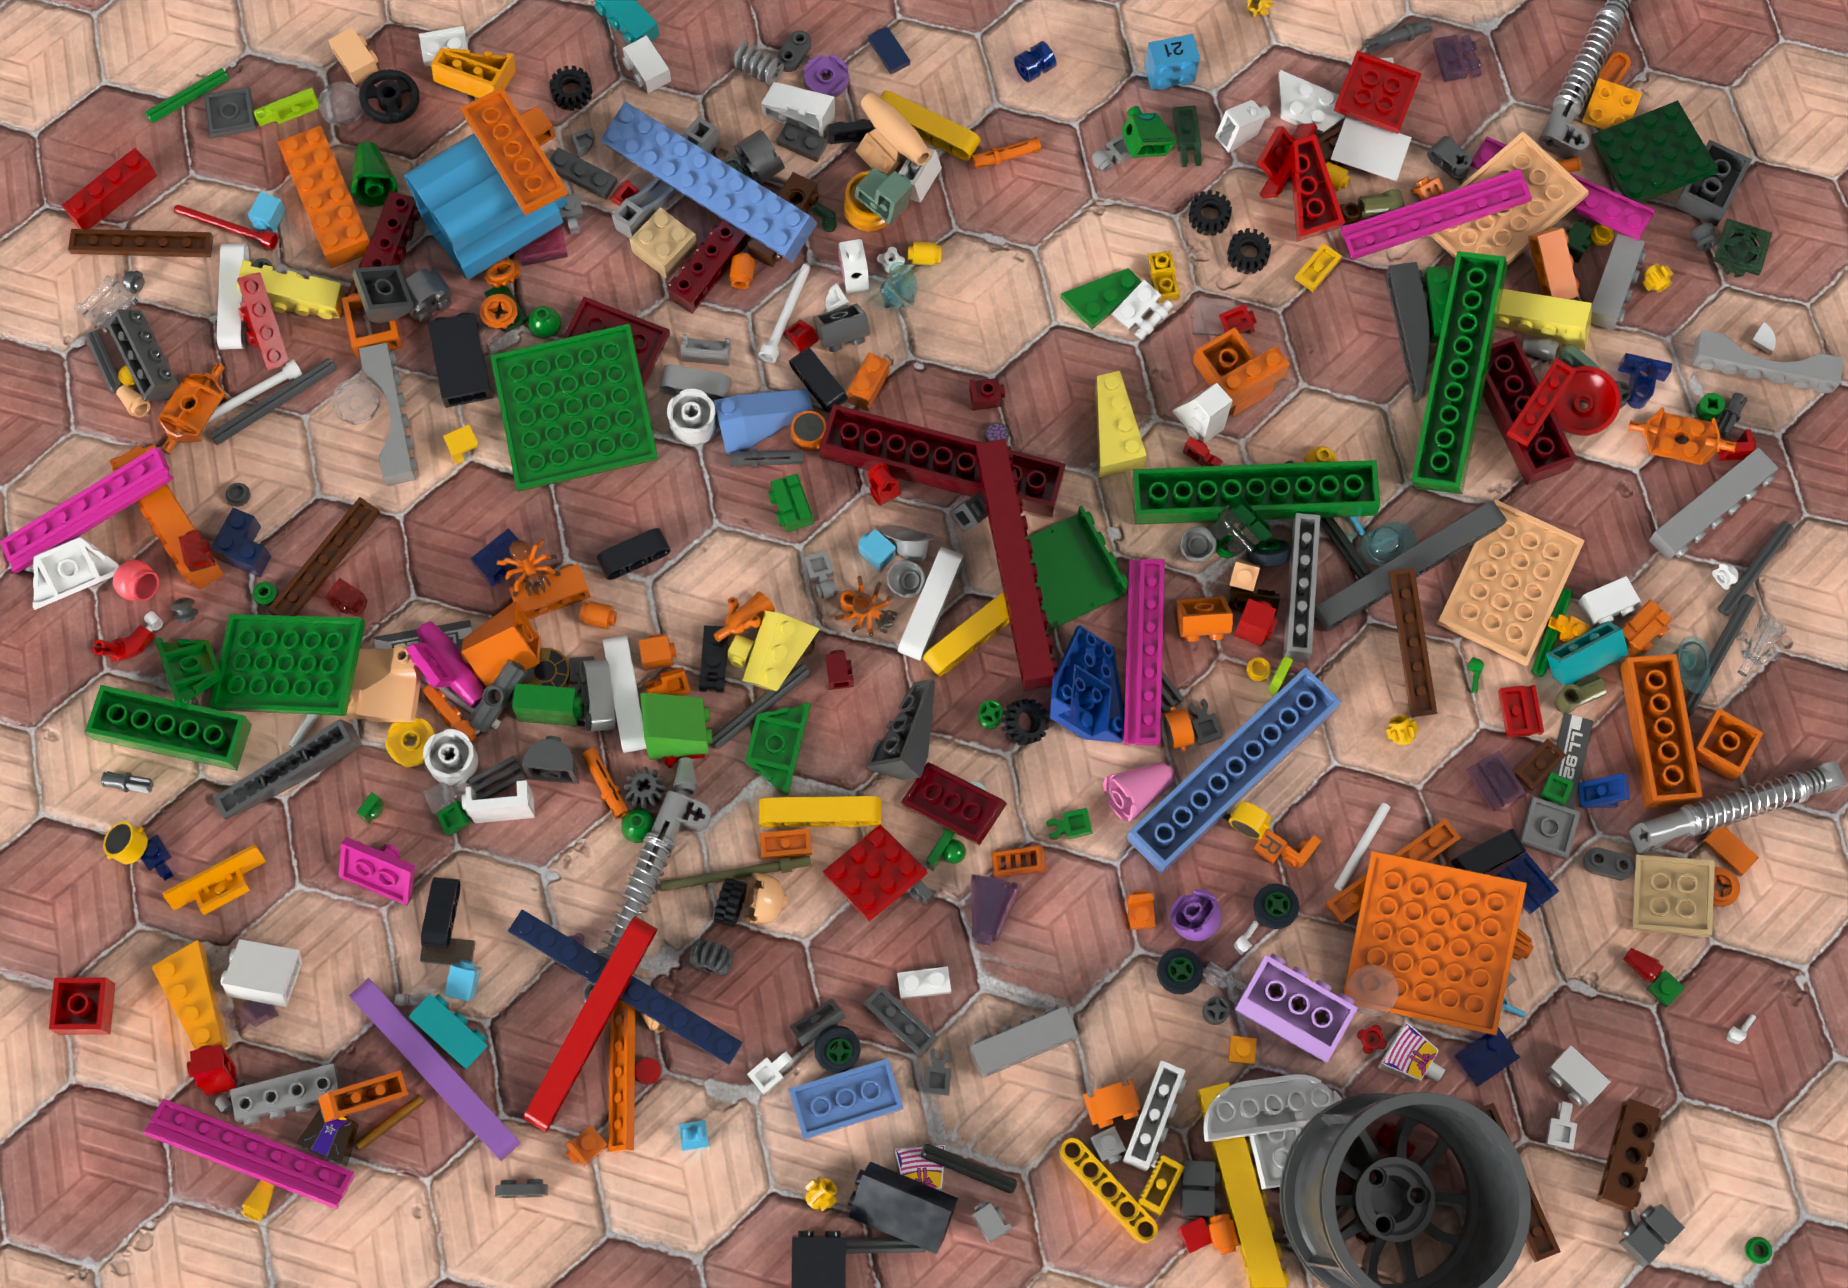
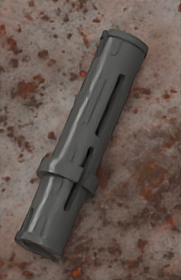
[1364,18,1433,54]
[731,449,803,468]

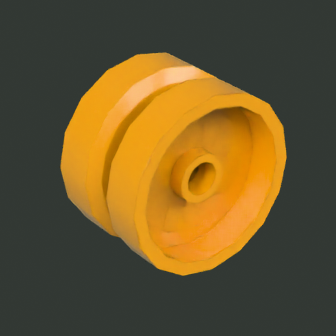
[843,171,888,232]

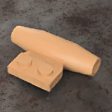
[855,93,931,176]

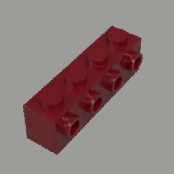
[360,191,421,268]
[668,220,747,314]

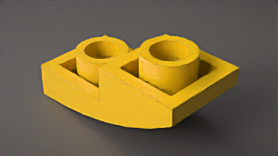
[1148,251,1180,303]

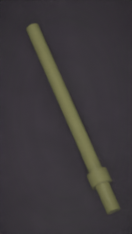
[660,856,811,892]

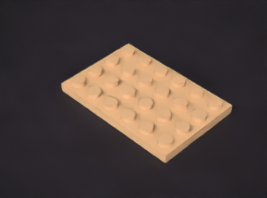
[1430,131,1589,265]
[1437,499,1585,666]

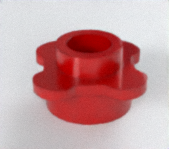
[1357,1025,1387,1054]

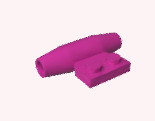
[406,621,485,708]

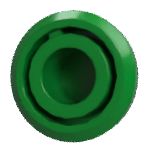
[528,306,561,338]
[621,808,655,843]

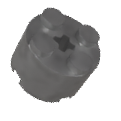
[733,129,785,184]
[405,267,452,323]

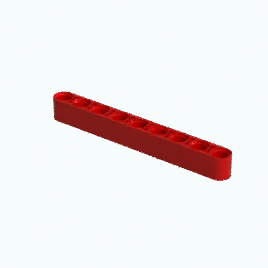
[523,916,658,1132]

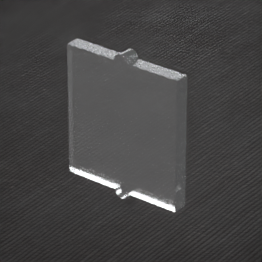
[1191,298,1235,336]

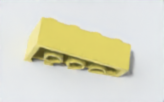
[236,260,346,319]
[1496,289,1592,351]
[1095,371,1147,478]

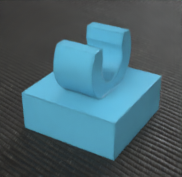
[679,1120,709,1152]

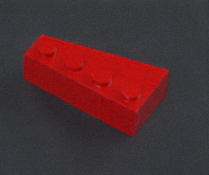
[1290,134,1345,242]

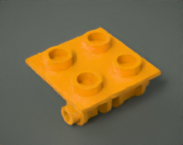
[1582,78,1642,130]

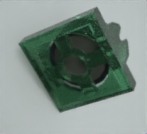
[1713,218,1772,278]

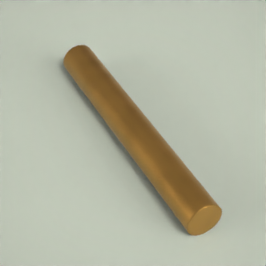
[354,1094,425,1151]

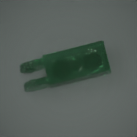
[1172,106,1202,167]

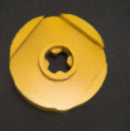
[385,718,435,767]

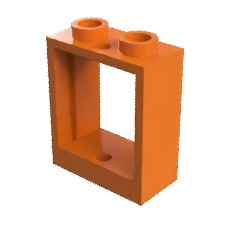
[342,293,403,358]

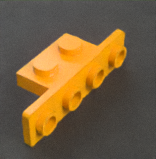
[163,844,266,915]

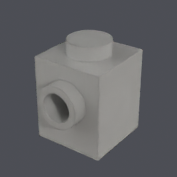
[1089,1126,1126,1166]

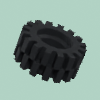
[549,65,593,111]
[1188,190,1232,236]
[1227,228,1271,274]
[1001,699,1049,745]
[714,878,747,927]

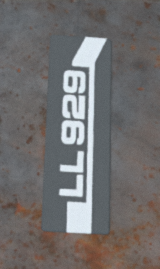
[374,620,472,660]
[1545,713,1593,810]

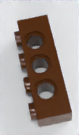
[747,172,819,268]
[1596,1099,1661,1212]

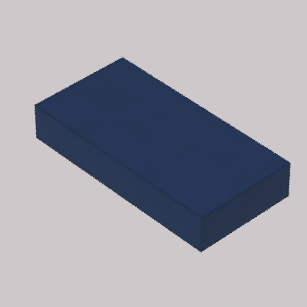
[868,26,910,74]

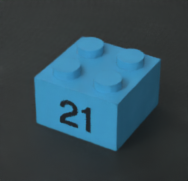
[1145,34,1200,90]

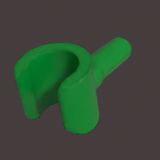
[1467,657,1484,693]

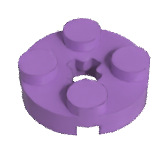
[804,55,849,97]

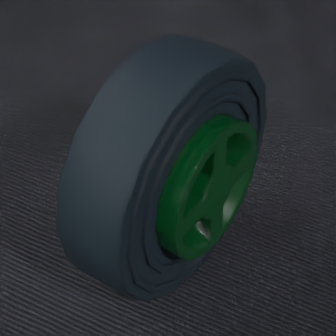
[1247,539,1291,566]
[1253,883,1300,929]
[1157,948,1203,995]
[814,1025,861,1073]

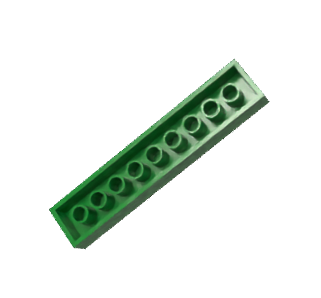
[1411,251,1508,495]
[1132,460,1380,525]

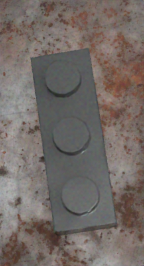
[549,147,618,200]
[863,985,938,1057]

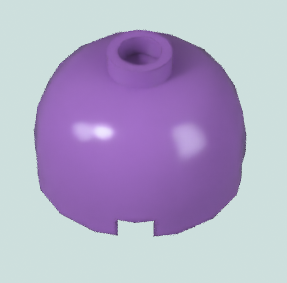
[1169,889,1222,942]

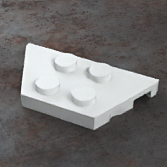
[1278,70,1346,136]
[33,536,120,610]

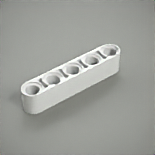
[217,243,249,350]
[898,547,965,661]
[603,634,647,753]

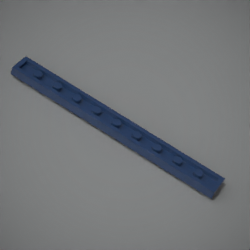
[508,909,743,1066]

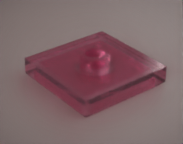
[519,224,568,266]

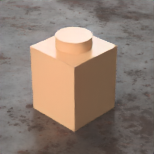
[1230,558,1260,591]

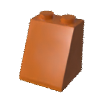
[460,601,541,687]

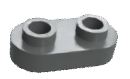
[777,30,812,72]
[1583,847,1635,881]
[495,1179,548,1198]

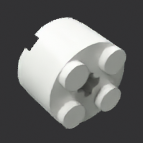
[667,389,717,444]
[423,729,478,785]

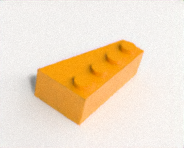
[151,940,229,1050]

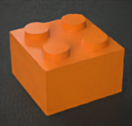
[1694,708,1763,782]

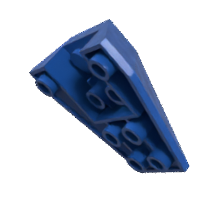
[1050,625,1125,743]

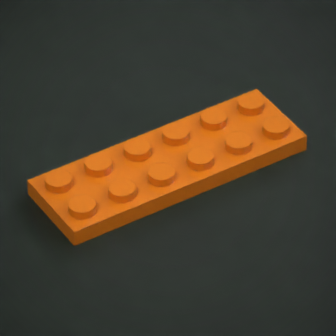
[460,87,568,216]

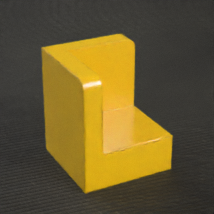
[443,424,479,465]

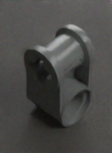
[1427,136,1472,180]

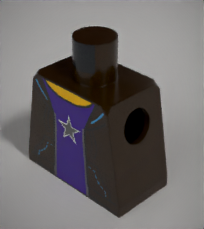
[296,1108,359,1166]

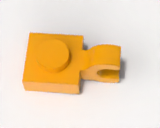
[1548,614,1589,643]

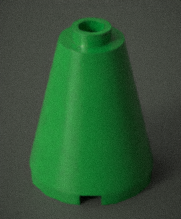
[350,142,398,207]

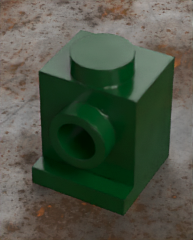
[1567,220,1593,263]

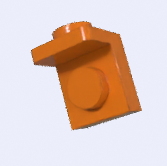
[1410,176,1446,201]
[1281,835,1322,870]
[1126,890,1156,930]
[565,1125,608,1167]

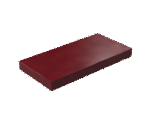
[901,762,1007,846]

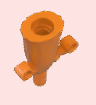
[713,591,775,642]

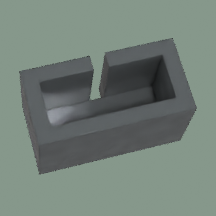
[1180,1160,1220,1218]
[1619,1204,1685,1267]

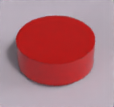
[635,1058,661,1085]

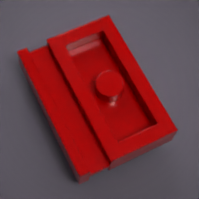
[1498,685,1544,738]

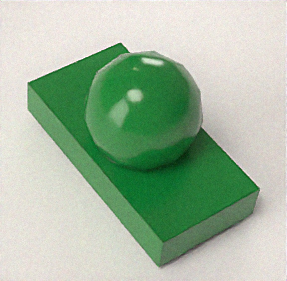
[926,828,966,871]

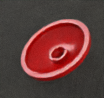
[1552,366,1621,436]

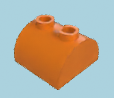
[1176,596,1233,642]

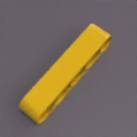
[880,90,981,161]
[923,592,1010,677]
[759,796,882,828]
[1059,1138,1158,1244]

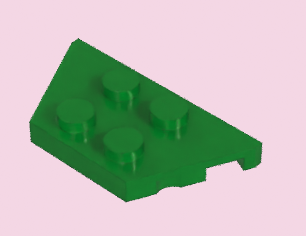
[155,638,222,708]
[745,703,811,796]

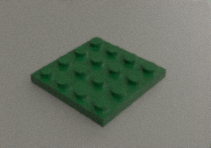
[1591,100,1718,204]

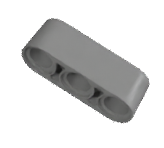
[659,364,731,403]
[579,660,616,732]

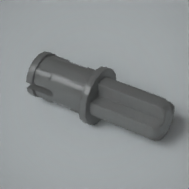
[1718,393,1748,437]
[101,771,154,793]

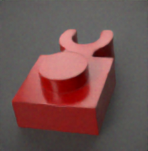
[1183,437,1223,466]

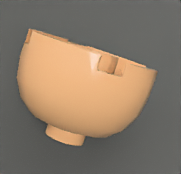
[744,873,788,924]

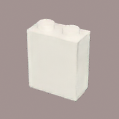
[221,939,303,1007]

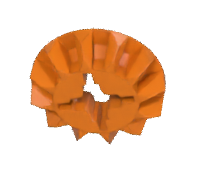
[484,259,522,288]
[480,294,518,330]
[1713,867,1740,908]

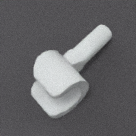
[1234,921,1259,955]
[1727,1014,1756,1044]

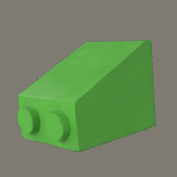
[640,693,713,760]

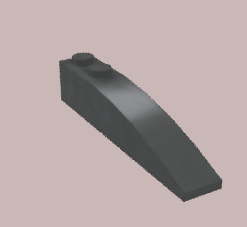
[1385,262,1429,402]
[214,719,363,819]

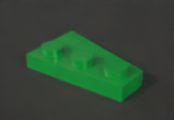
[1060,268,1142,329]

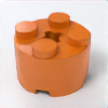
[1083,1078,1142,1129]

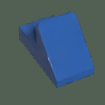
[1578,773,1630,808]

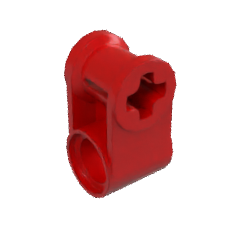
[868,462,901,506]

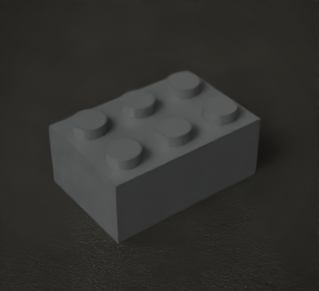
[1674,139,1752,227]

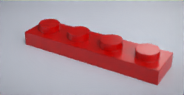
[1506,358,1577,447]

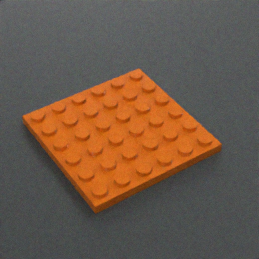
[1343,851,1527,1035]

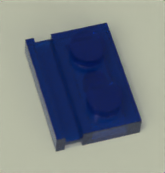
[1496,852,1559,915]
[1455,1027,1520,1087]

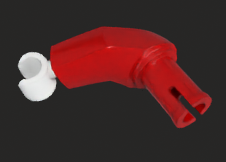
[92,611,163,662]

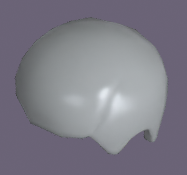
[1180,527,1217,563]
[887,560,926,598]

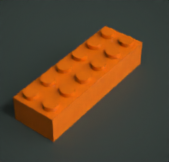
[277,125,370,269]
[115,445,225,590]
[1620,654,1703,809]

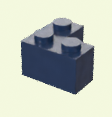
[210,508,272,577]

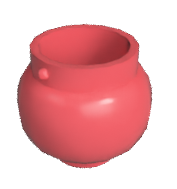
[113,559,159,601]

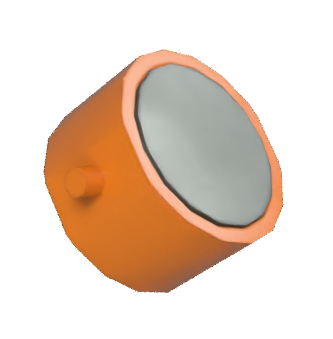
[791,411,827,451]
[1163,707,1194,751]

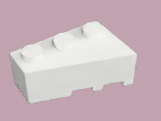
[761,82,836,138]
[1172,383,1233,443]

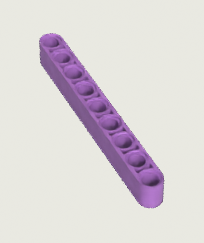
[349,978,521,1161]

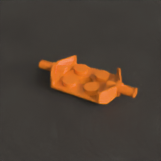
[157,363,229,455]
[1628,407,1737,465]

